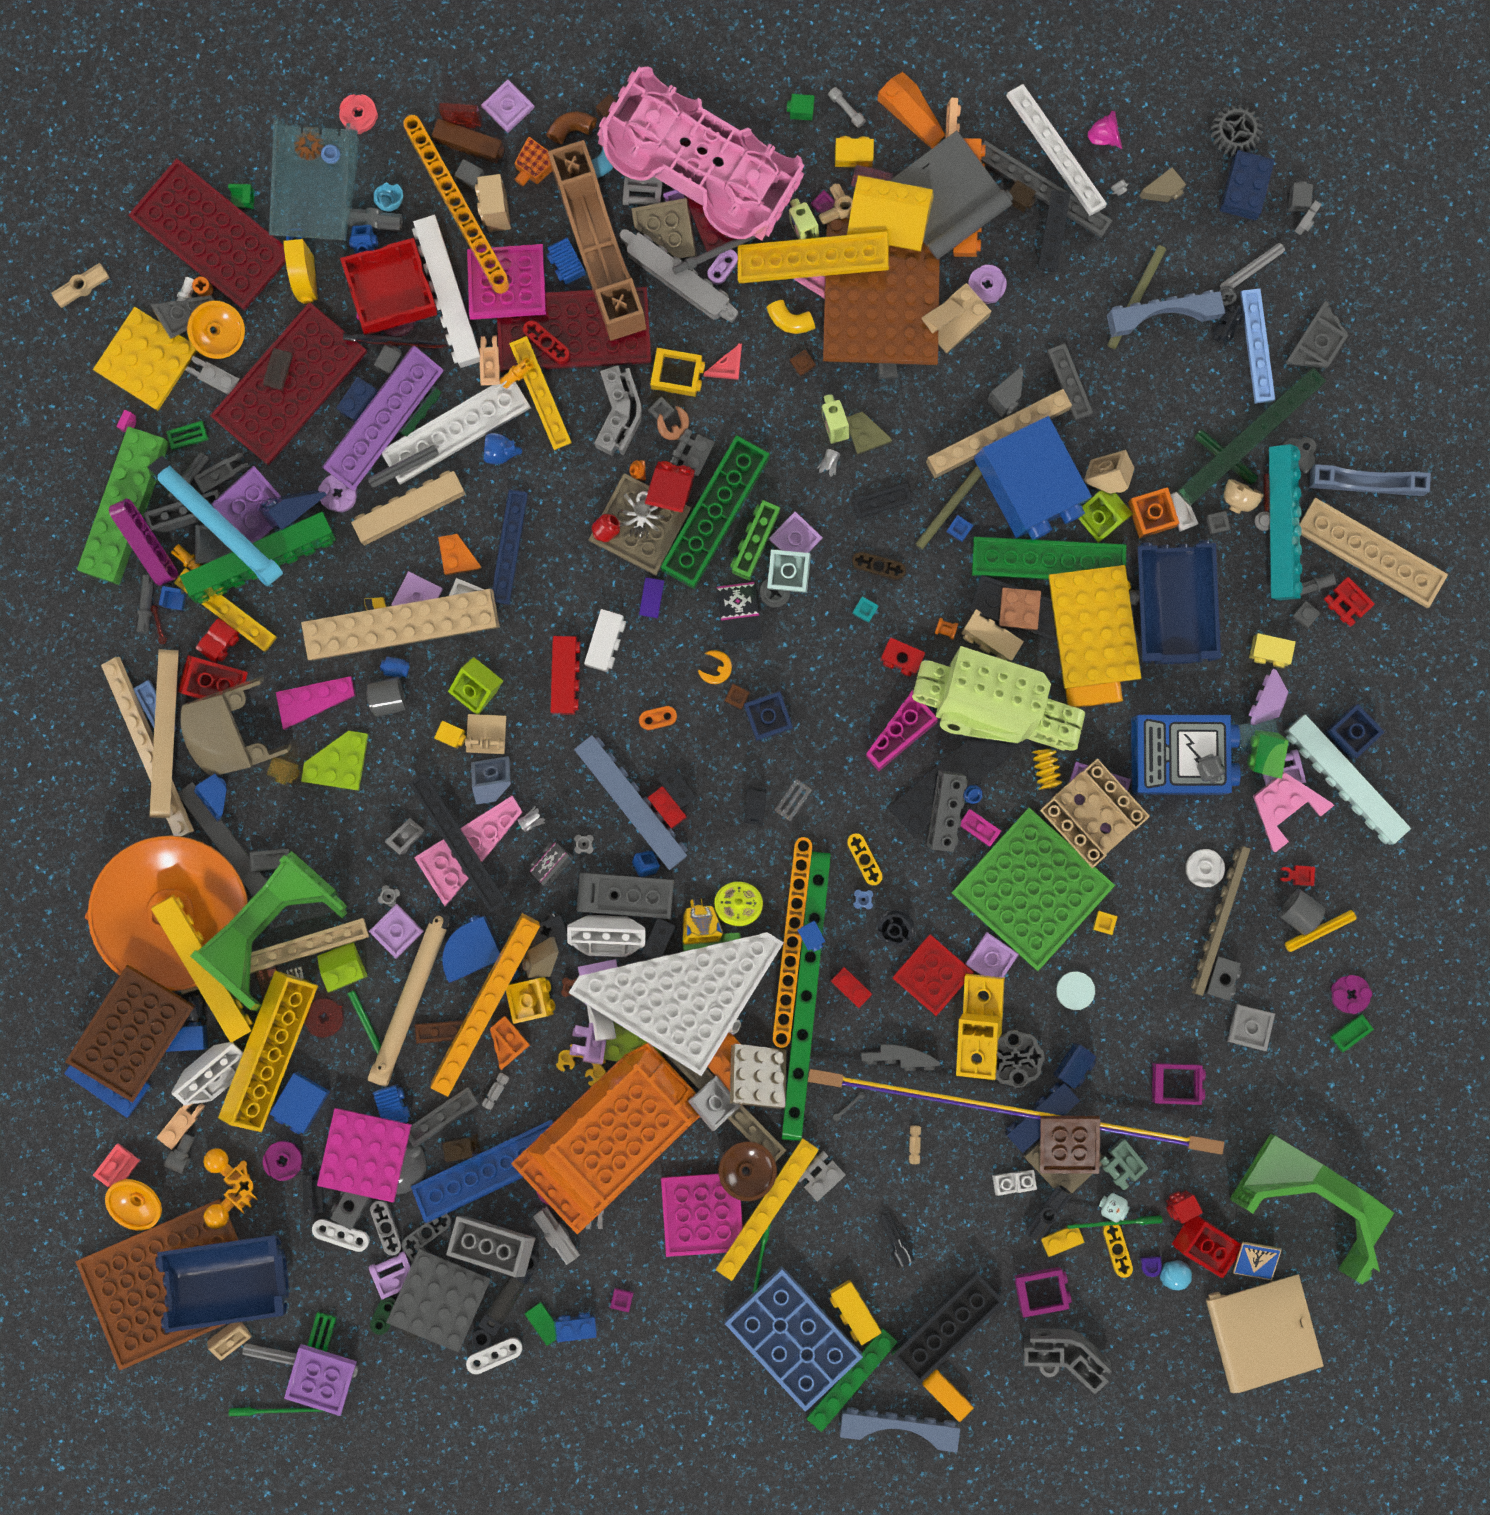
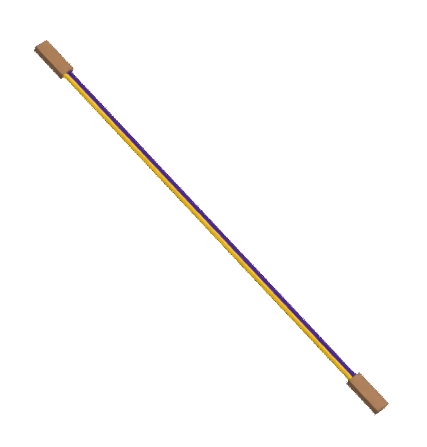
[808,1069,1224,1154]

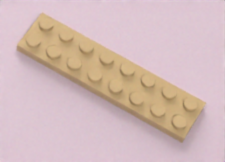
[1299,498,1448,608]

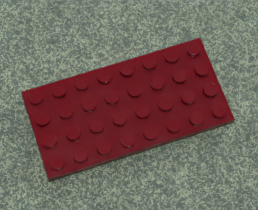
[128,158,286,311]
[497,287,651,372]
[210,302,368,466]

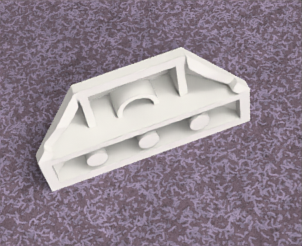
[567,915,645,957]
[171,1042,243,1106]

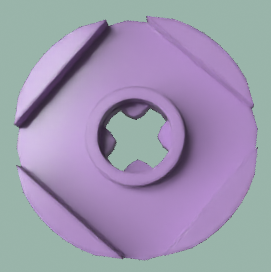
[968,265,1007,304]
[318,475,358,512]

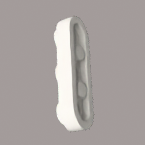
[312,1219,370,1252]
[466,1337,523,1374]

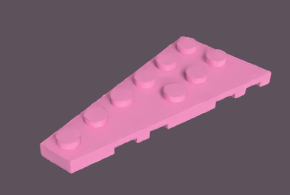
[414,796,523,907]

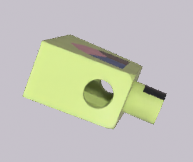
[788,199,819,240]
[822,395,849,444]

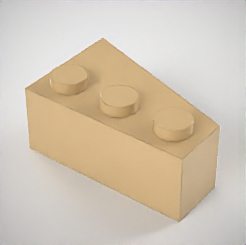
[961,609,1024,662]

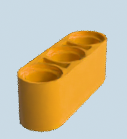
[1065,682,1123,708]
[922,1369,974,1422]

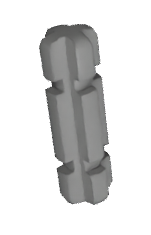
[482,1073,509,1110]

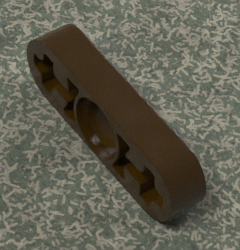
[852,552,906,580]

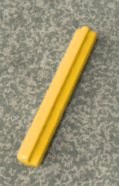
[1285,910,1357,952]

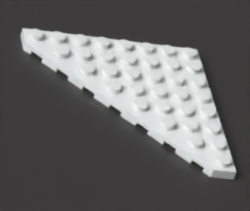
[569,932,784,1076]

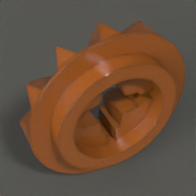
[294,130,325,161]

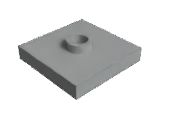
[1227,1004,1275,1051]
[688,1076,741,1131]

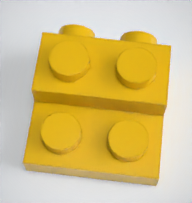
[506,977,555,1024]

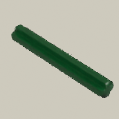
[1195,429,1258,484]

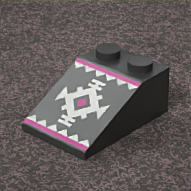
[530,842,574,886]

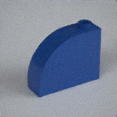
[443,915,501,983]

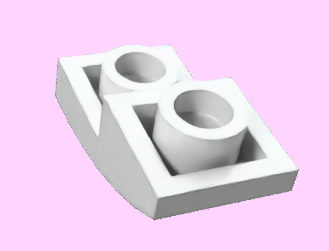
[587,1005,616,1041]
[992,1170,1037,1196]

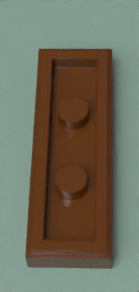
[415,1020,464,1044]

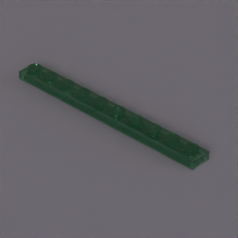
[1177,368,1326,506]

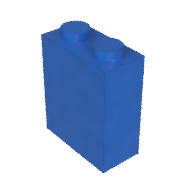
[270,1072,330,1134]

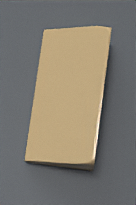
[922,299,965,334]
[207,1322,252,1361]

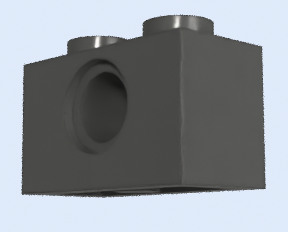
[1204,956,1242,1001]
[330,1191,371,1230]

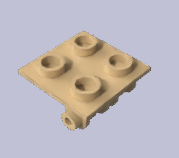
[465,714,506,754]

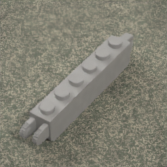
[620,229,738,322]

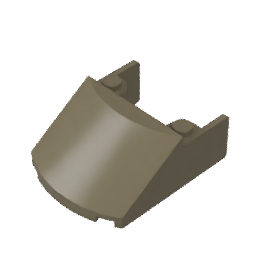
[181,676,292,776]

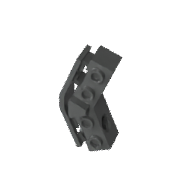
[1024,1328,1112,1394]

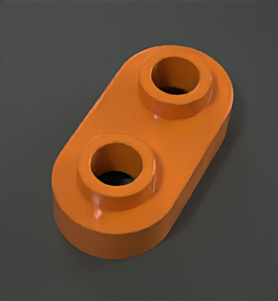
[639,706,677,730]

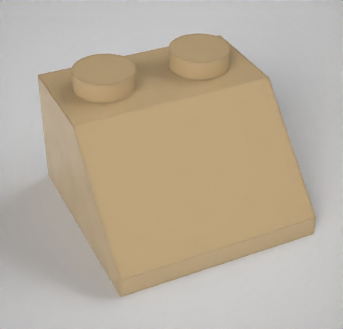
[1084,450,1134,494]

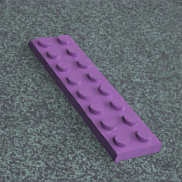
[322,346,444,491]

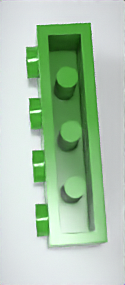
[730,500,780,581]

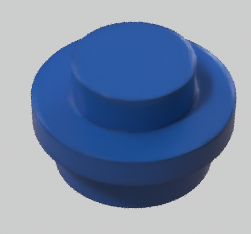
[963,785,982,804]

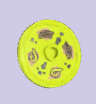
[714,882,763,926]

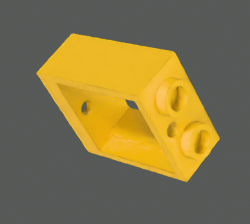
[650,348,705,397]

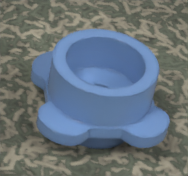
[854,890,873,909]

